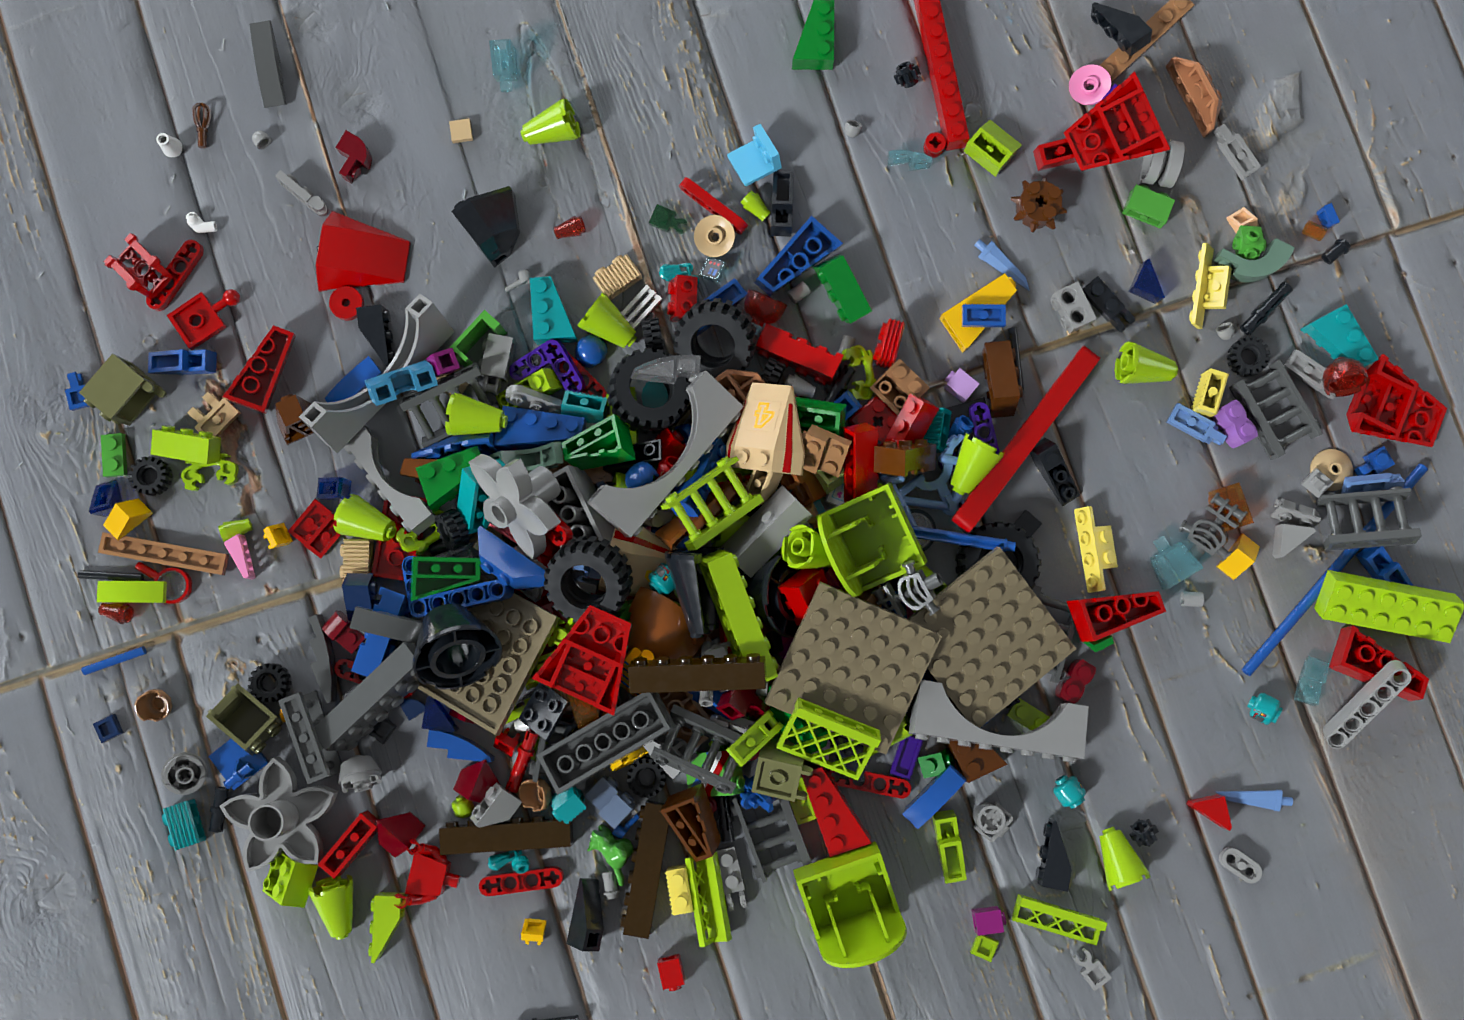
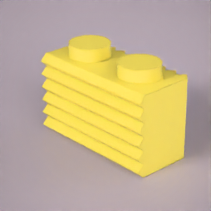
[1191,368,1229,418]
[665,864,693,915]

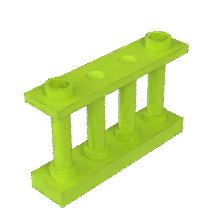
[661,456,764,551]

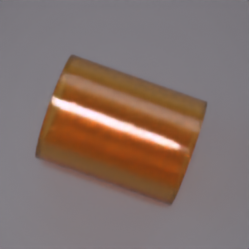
[1302,220,1327,241]

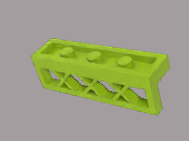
[685,852,732,947]
[1011,894,1107,946]

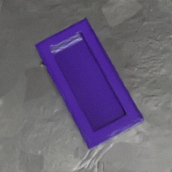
[889,736,924,781]

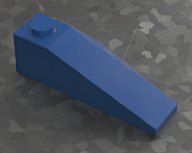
[411,432,498,460]

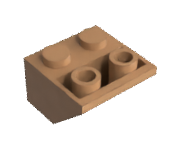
[870,358,930,416]

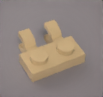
[187,392,241,437]

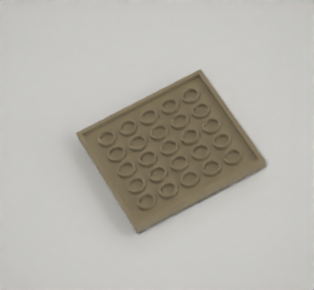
[908,546,1076,728]
[414,574,560,736]
[765,581,942,755]

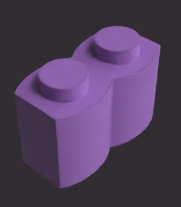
[1212,399,1258,449]

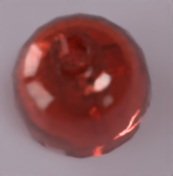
[744,289,788,327]
[1322,357,1370,397]

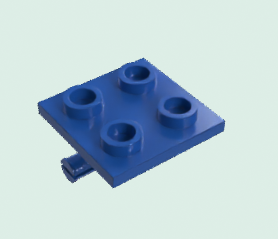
[208,739,269,790]

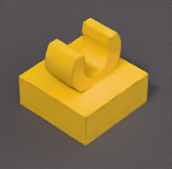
[263,523,293,549]
[521,918,547,945]

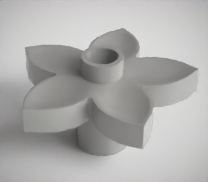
[469,454,561,560]
[220,756,339,872]

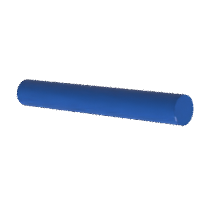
[81,646,147,675]

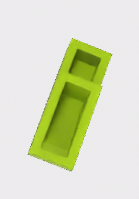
[97,581,167,603]
[932,809,967,884]

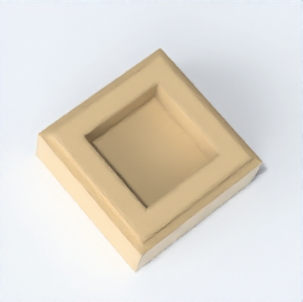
[449,118,473,144]

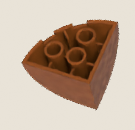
[627,587,707,660]

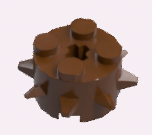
[1011,178,1067,233]

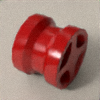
[923,132,946,158]

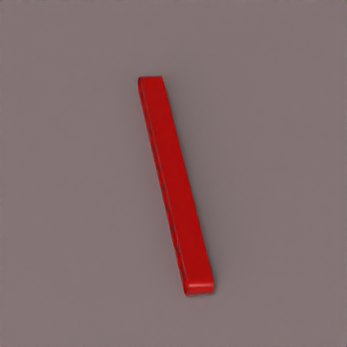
[951,345,1101,533]

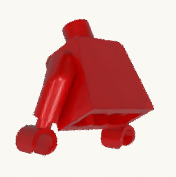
[394,839,460,909]

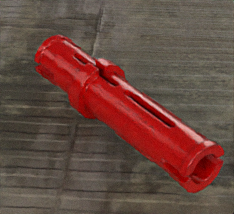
[505,728,539,793]

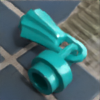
[659,263,700,288]
[488,850,530,874]

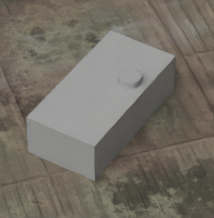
[721,485,813,578]

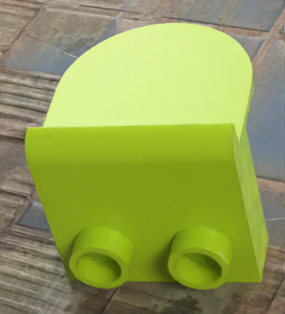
[815,482,928,597]
[793,841,907,968]

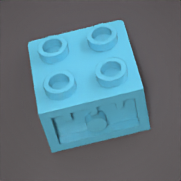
[727,124,782,186]

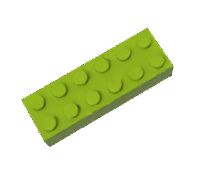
[698,549,778,682]
[1314,570,1464,643]

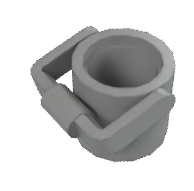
[973,802,1013,843]

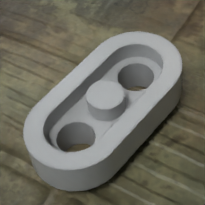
[1219,847,1262,884]

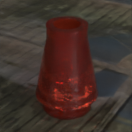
[553,216,586,239]
[98,603,134,624]

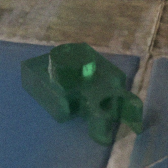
[649,204,687,234]

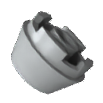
[161,752,207,795]
[338,755,382,793]

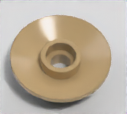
[694,215,735,257]
[1310,449,1353,491]

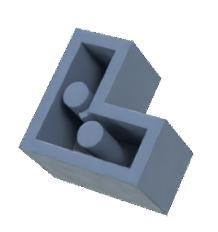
[585,775,636,829]

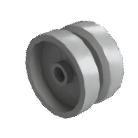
[1140,140,1185,188]

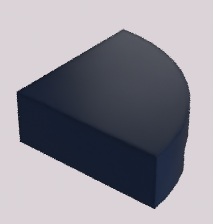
[400,699,429,721]

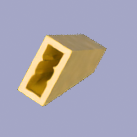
[939,273,1017,353]

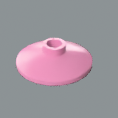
[1069,65,1111,105]

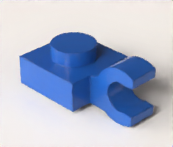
[65,372,90,411]
[1354,446,1395,476]

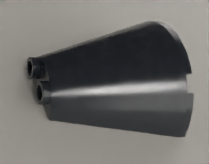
[665,547,724,638]

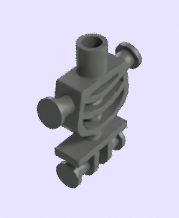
[1179,492,1248,561]
[871,560,943,617]

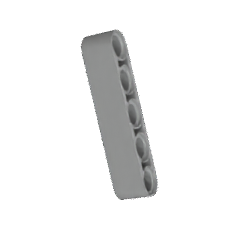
[1322,660,1412,749]

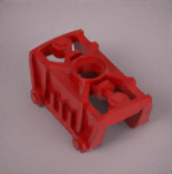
[103,233,174,299]

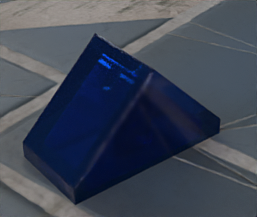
[1128,259,1165,304]
[316,477,352,501]
[89,480,122,517]
[422,696,459,733]

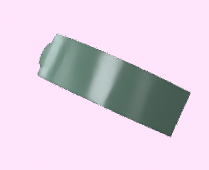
[1213,238,1295,282]
[489,442,563,473]

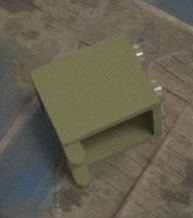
[79,353,167,426]
[206,683,283,756]
[751,726,813,802]

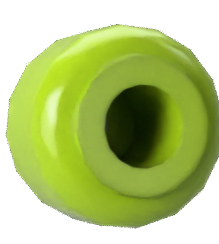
[451,795,475,818]

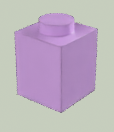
[944,368,979,403]

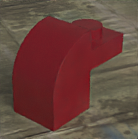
[335,130,372,184]
[322,610,366,654]
[716,689,770,720]

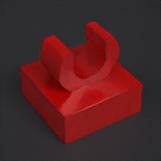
[493,727,520,757]

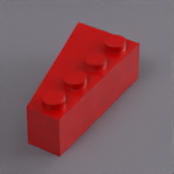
[756,323,844,386]
[222,325,296,414]
[778,569,827,626]
[1066,591,1166,642]
[1329,625,1429,701]
[801,764,872,857]

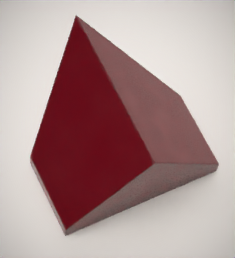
[453,759,499,803]
[376,811,426,858]

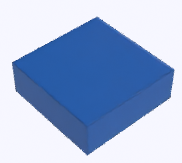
[1316,203,1340,231]

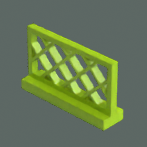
[776,697,881,780]

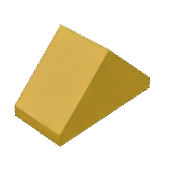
[103,498,153,541]
[1216,533,1260,580]

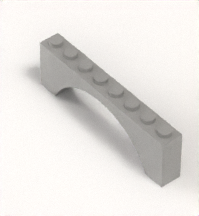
[299,294,454,453]
[587,371,744,537]
[909,680,1089,763]

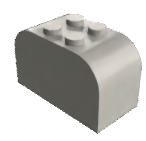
[547,465,615,547]

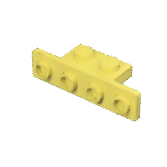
[1189,243,1232,329]
[1074,506,1118,593]

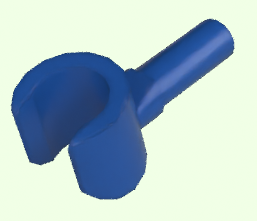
[612,814,639,838]

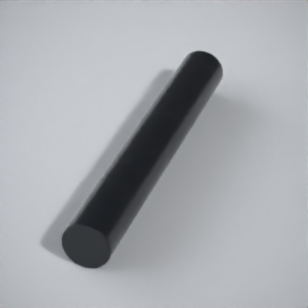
[1008,327,1024,390]
[78,570,144,581]

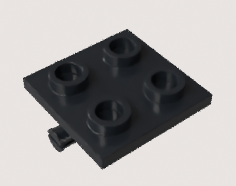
[519,682,585,741]

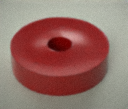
[329,286,364,321]

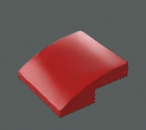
[287,498,341,559]

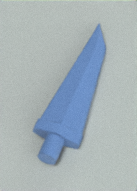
[974,239,1030,291]
[1216,790,1293,811]

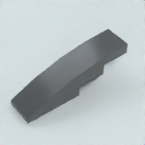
[249,20,287,108]
[350,606,422,644]
[308,614,337,703]

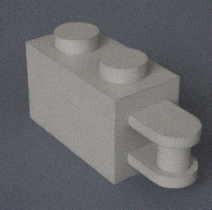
[478,333,517,396]

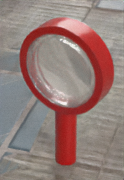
[135,562,192,604]

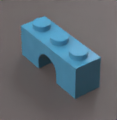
[364,360,438,406]

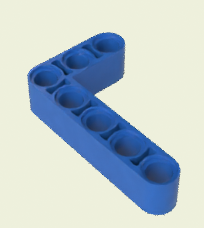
[402,556,514,617]

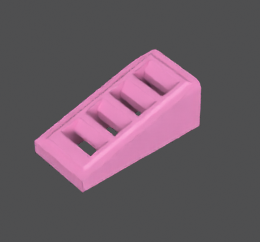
[224,534,256,580]

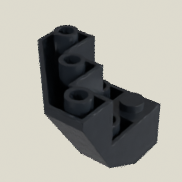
[451,186,520,268]

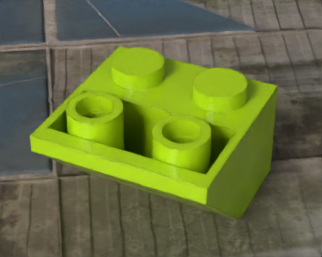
[964,120,1022,177]
[262,851,318,908]

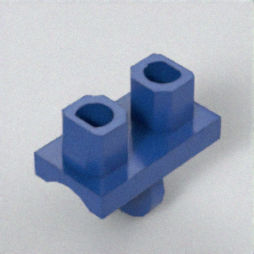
[740,775,777,813]

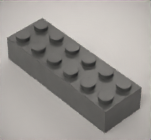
[314,642,420,751]
[537,692,677,795]

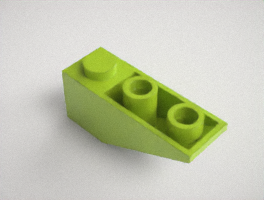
[495,368,564,410]
[368,892,406,963]

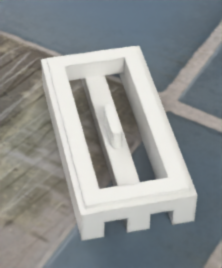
[621,285,662,329]

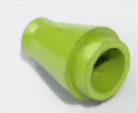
[740,190,771,222]
[218,518,253,542]

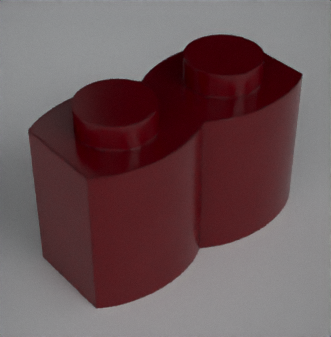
[1055,659,1096,704]

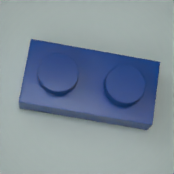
[962,304,1006,327]

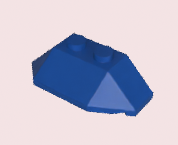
[477,526,546,591]

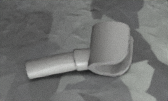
[504,270,531,292]

